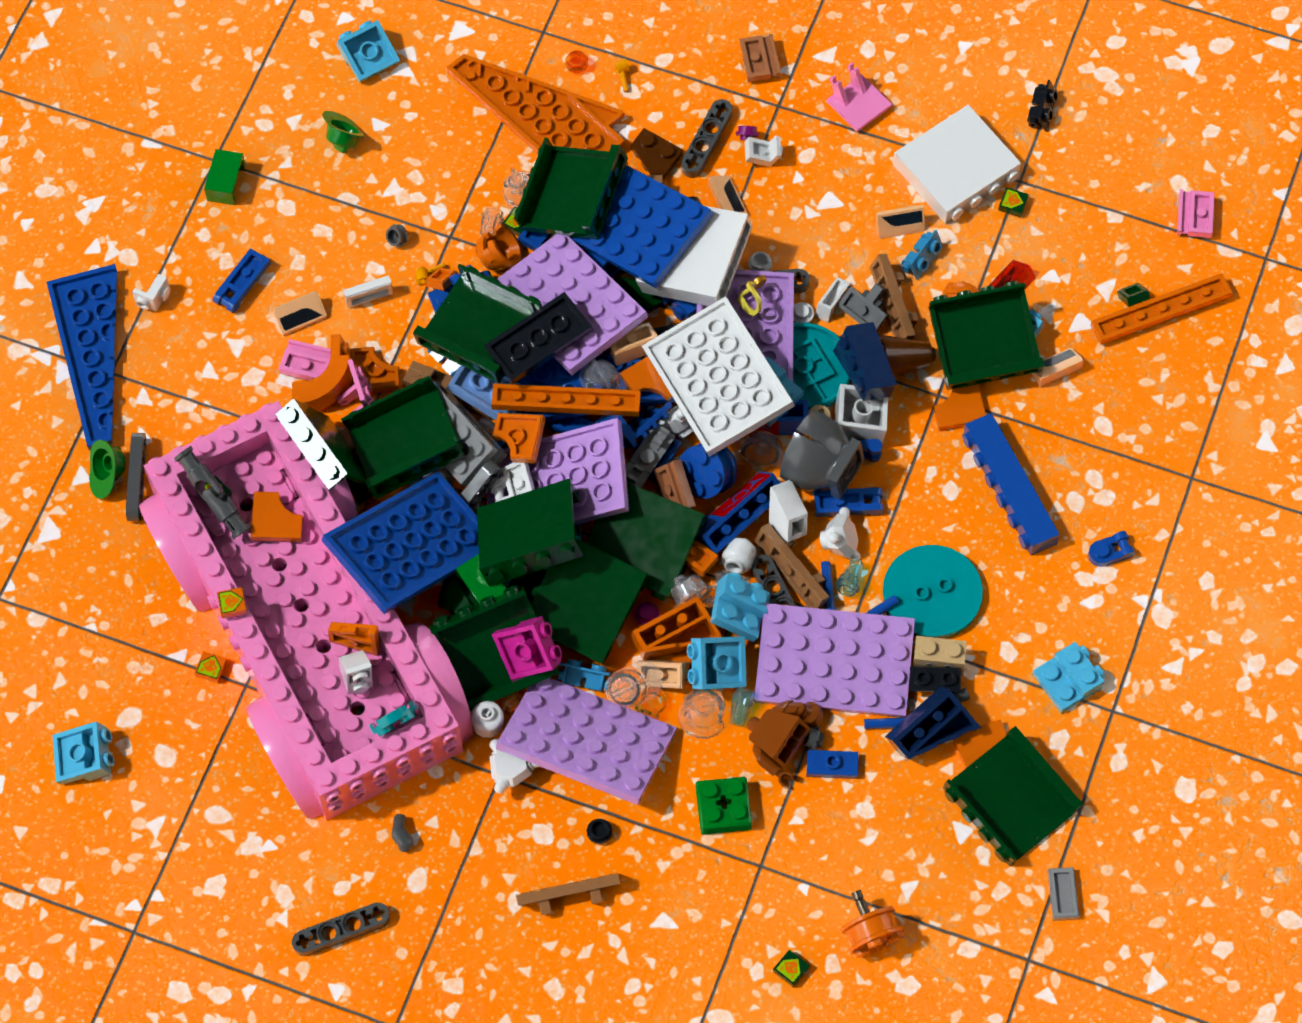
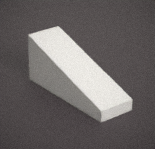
[815,277,850,323]

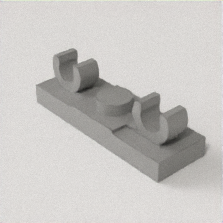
[625,425,676,488]

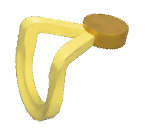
[737,275,767,316]

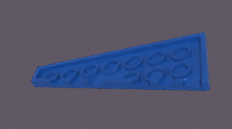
[47,264,118,451]

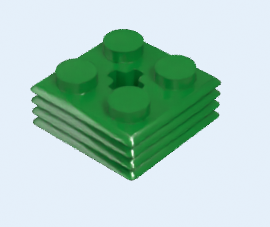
[696,776,752,835]

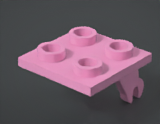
[826,62,892,132]
[337,359,375,416]

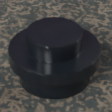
[586,819,612,844]

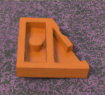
[328,622,381,656]

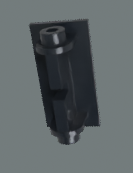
[1027,80,1058,132]
[909,667,961,693]

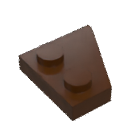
[631,128,683,180]

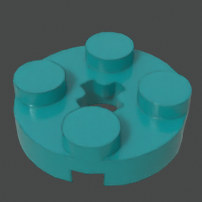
[368,700,418,737]

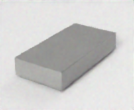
[1047,867,1079,921]

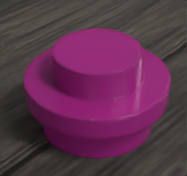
[736,126,759,141]
[634,602,660,626]

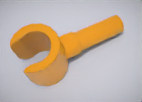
[615,58,630,92]
[415,263,446,285]

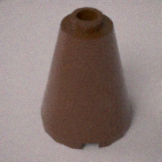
[878,334,936,378]

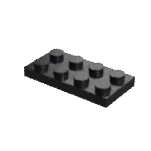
[484,292,593,385]

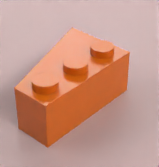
[630,596,722,660]

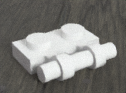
[490,462,535,502]

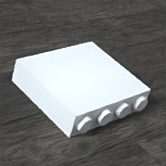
[893,105,1021,224]
[636,206,753,306]

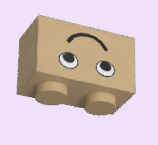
[913,636,967,676]

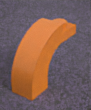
[292,334,355,411]

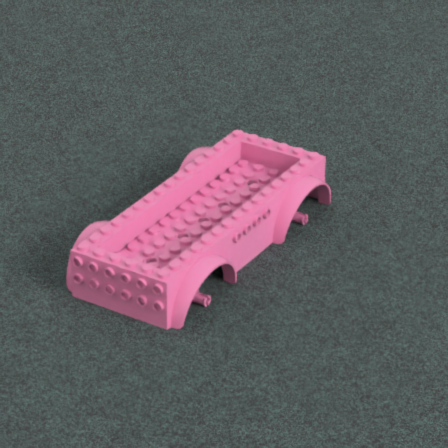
[139,401,473,821]

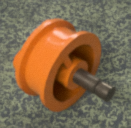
[841,890,904,958]

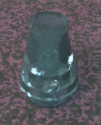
[836,559,864,597]
[729,687,756,727]

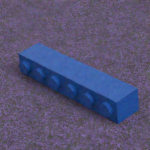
[962,413,1060,556]

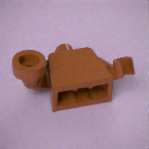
[747,700,824,788]

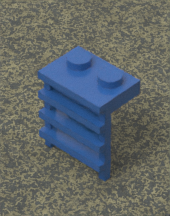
[595,402,673,448]

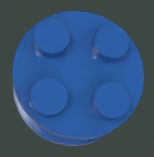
[680,443,737,499]

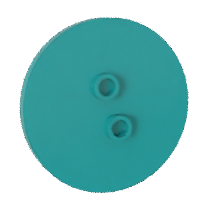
[793,323,850,412]
[882,545,983,639]

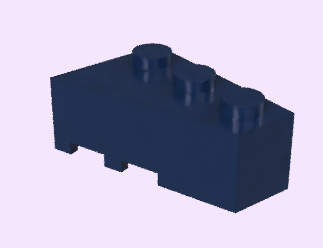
[833,322,897,401]
[884,686,981,759]

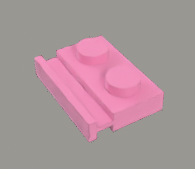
[1177,189,1214,238]
[279,339,331,380]

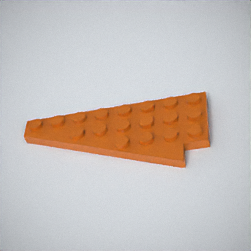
[446,53,625,154]

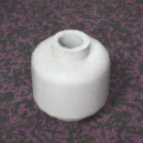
[721,538,757,574]
[471,701,505,738]

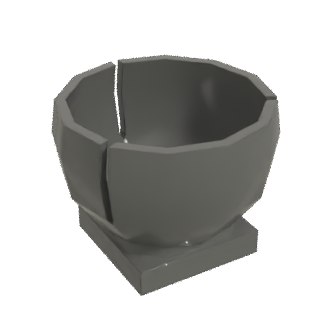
[780,411,865,500]

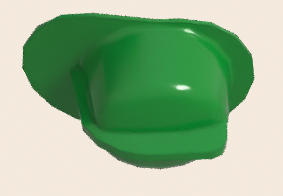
[322,111,365,153]
[89,440,125,499]

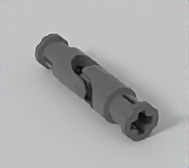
[174,446,251,540]

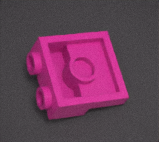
[492,616,562,680]

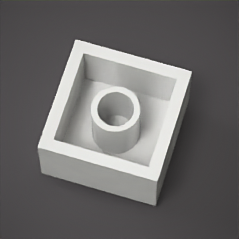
[834,384,888,443]

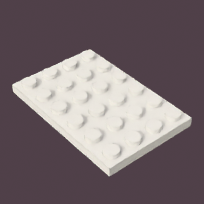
[642,296,795,457]

